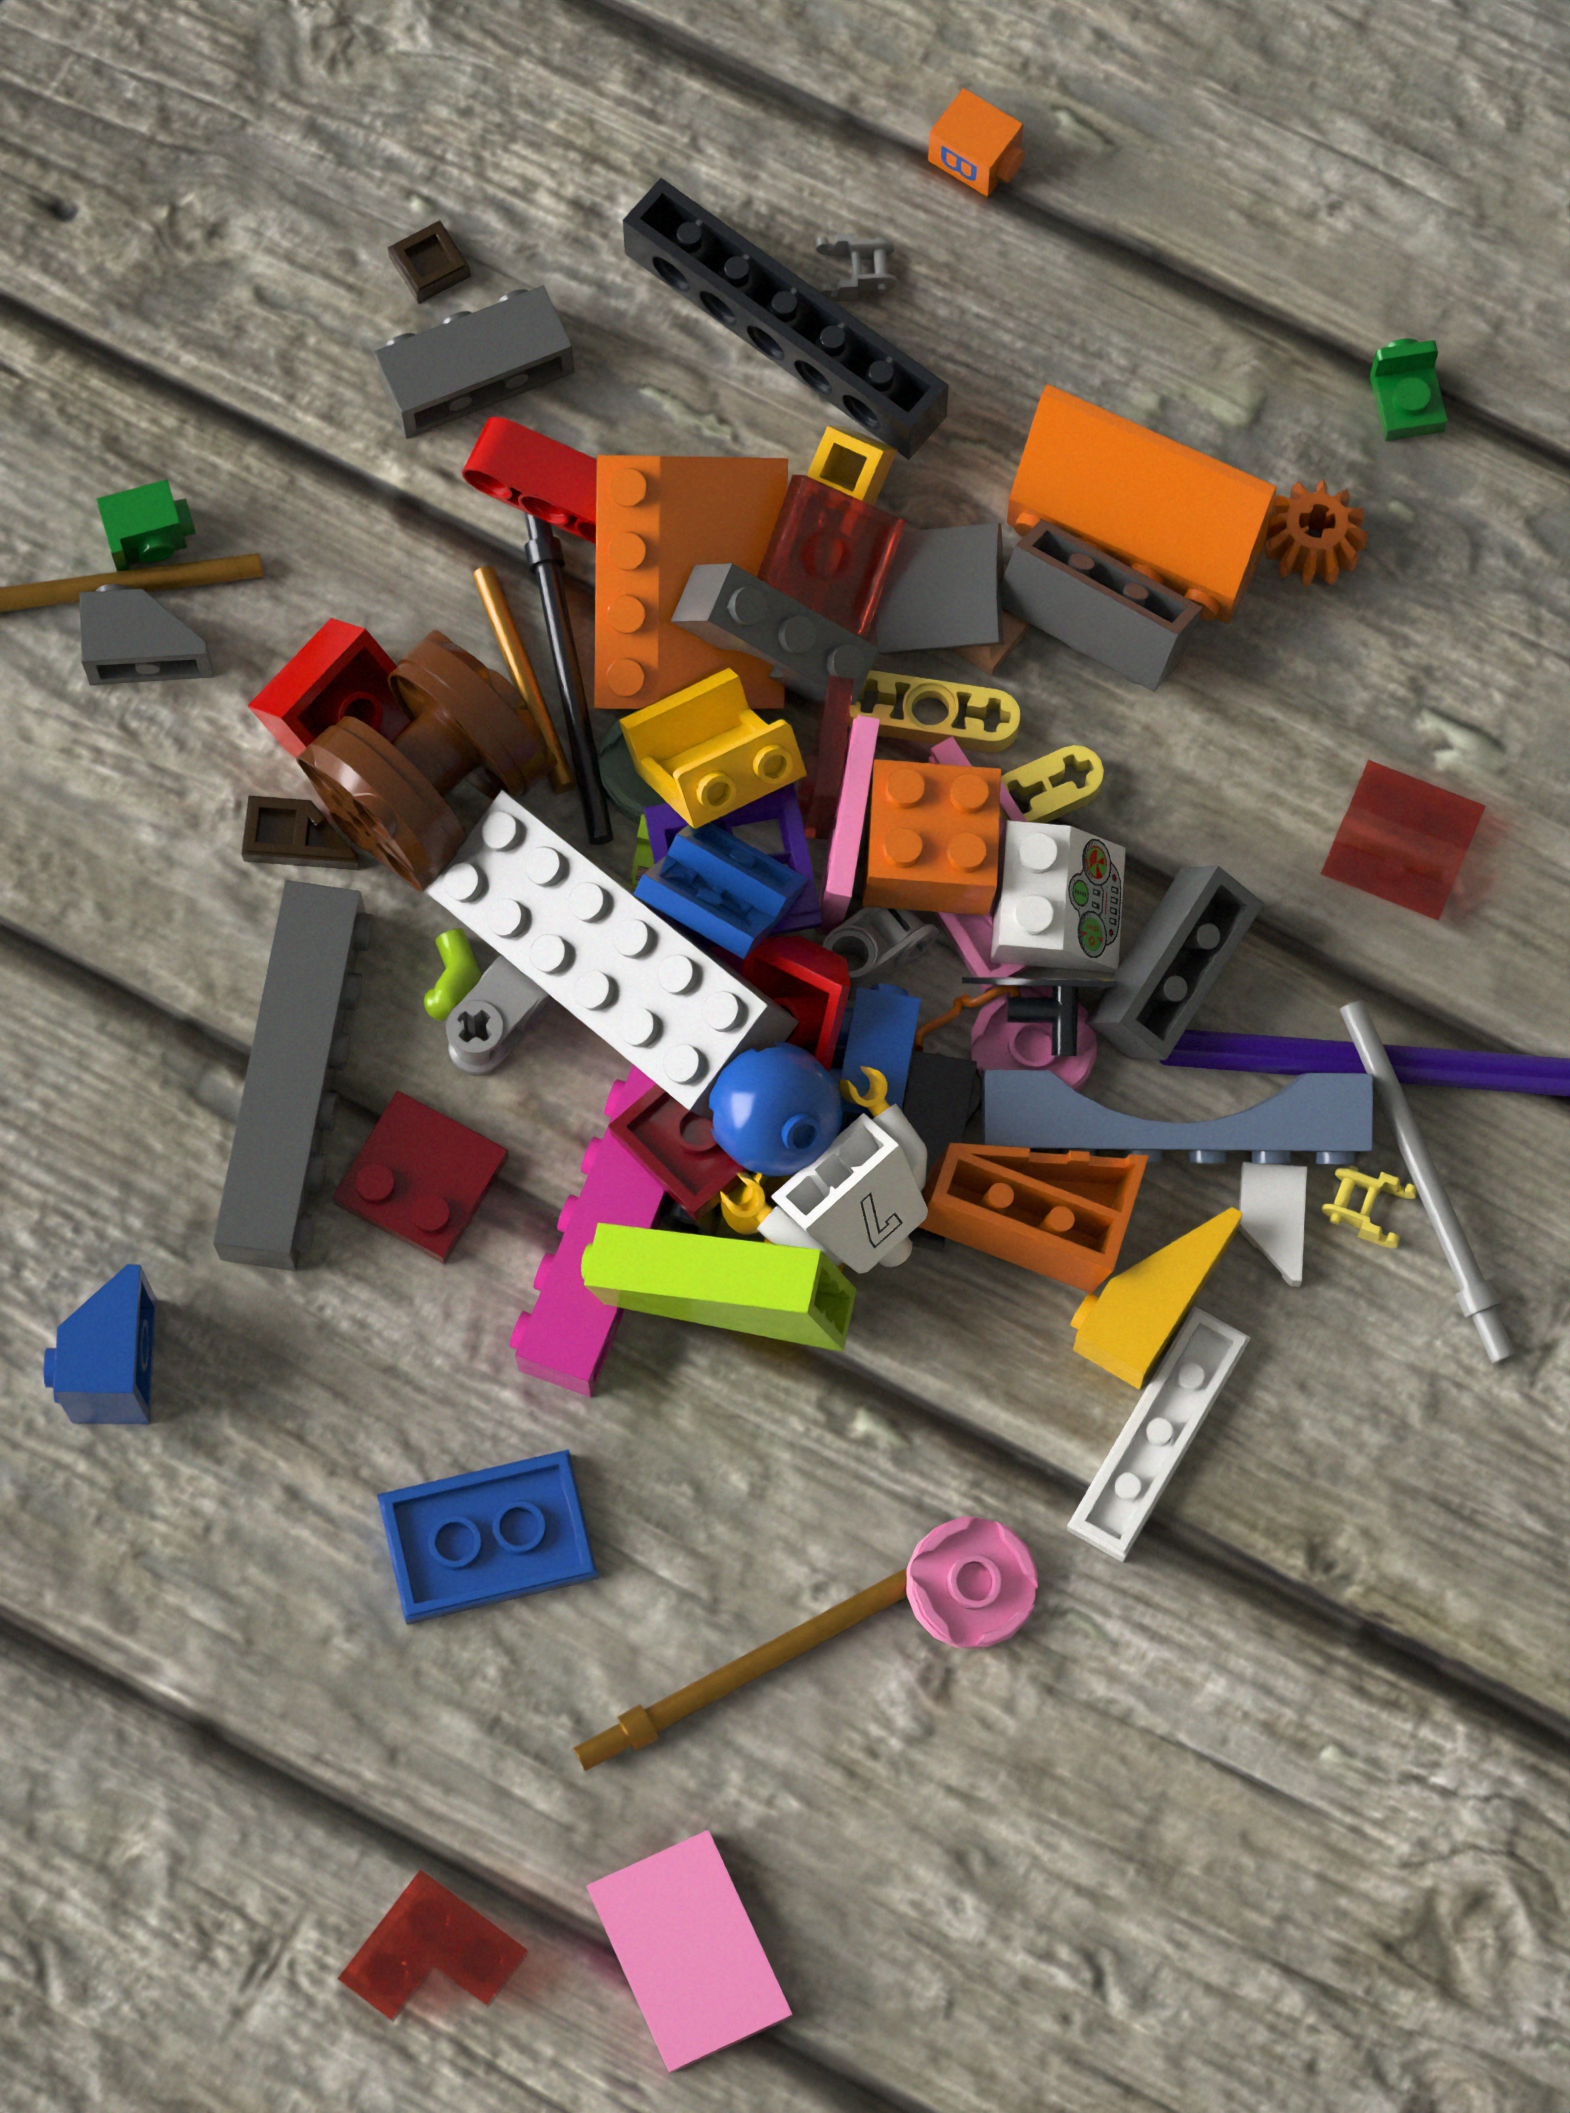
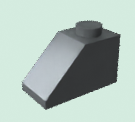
[80,584,214,685]

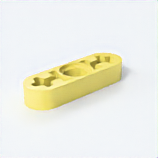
[841,670,1020,753]

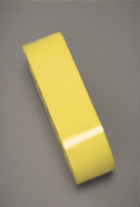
[1000,745,1104,824]

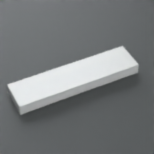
[1066,1306,1251,1562]

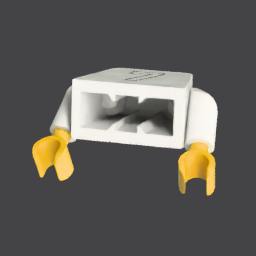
[720,1066,928,1274]

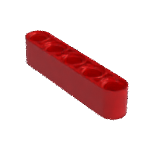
[461,417,597,545]

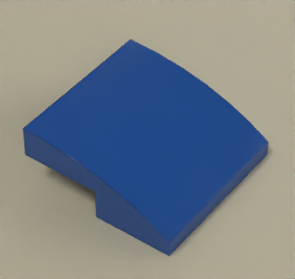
[633,822,808,959]

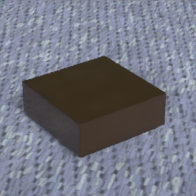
[387,220,471,304]

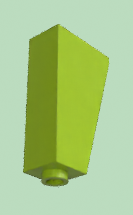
[581,1223,857,1351]

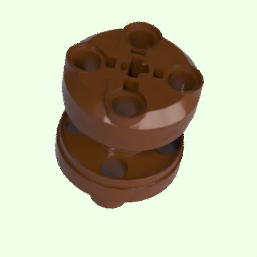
[296,630,558,893]

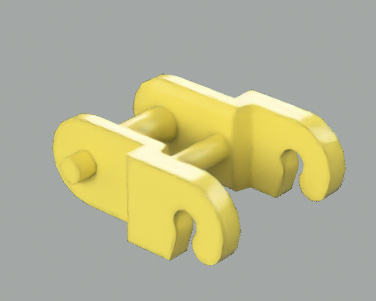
[1322,1166,1418,1248]

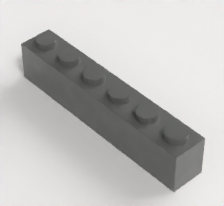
[213,880,374,1272]

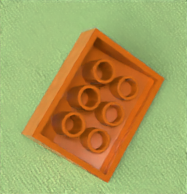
[1007,384,1277,624]
[594,455,788,709]

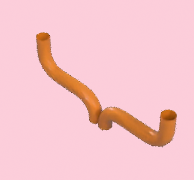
[913,985,1022,1052]

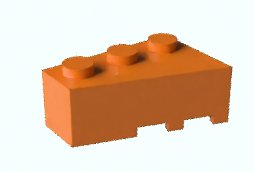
[918,1143,1149,1293]

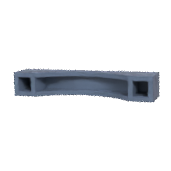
[980,1070,1373,1164]

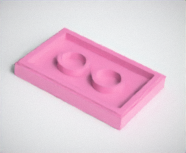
[814,715,880,936]
[586,1830,793,2075]

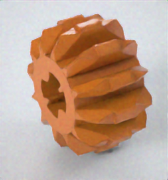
[1264,479,1368,588]

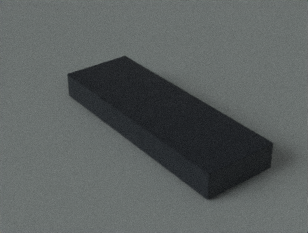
[903,1050,977,1252]

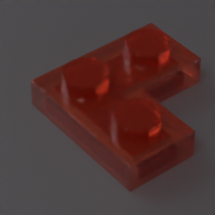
[337,1869,529,2022]

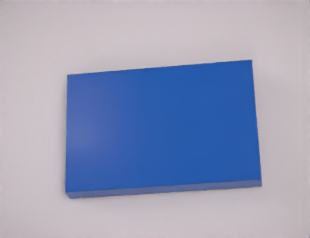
[377,1449,599,1625]

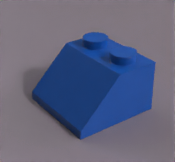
[43,1264,157,1425]

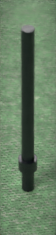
[524,512,614,845]

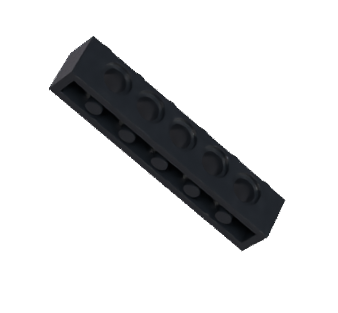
[622,178,949,460]

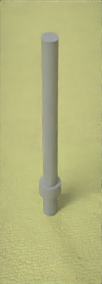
[1340,999,1516,1364]

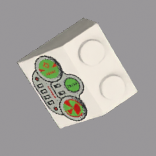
[991,820,1125,973]

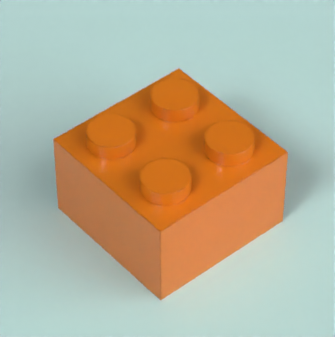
[862,759,1001,916]

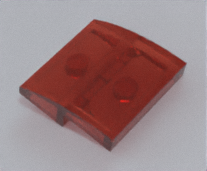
[1321,760,1485,921]

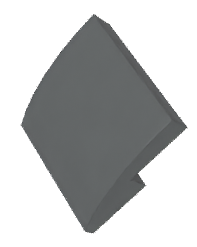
[875,523,1004,656]

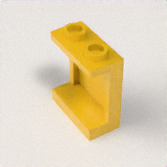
[618,668,807,829]

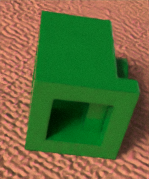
[96,479,196,571]

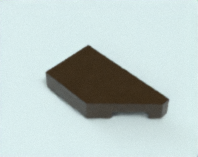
[241,795,360,870]

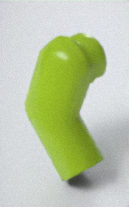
[424,928,482,1021]

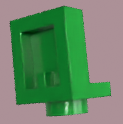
[1370,338,1447,441]

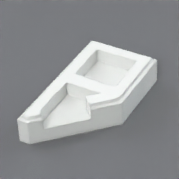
[1238,1162,1307,1287]

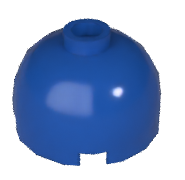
[708,1042,843,1177]

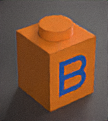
[928,88,1025,197]

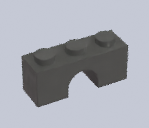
[670,563,879,705]

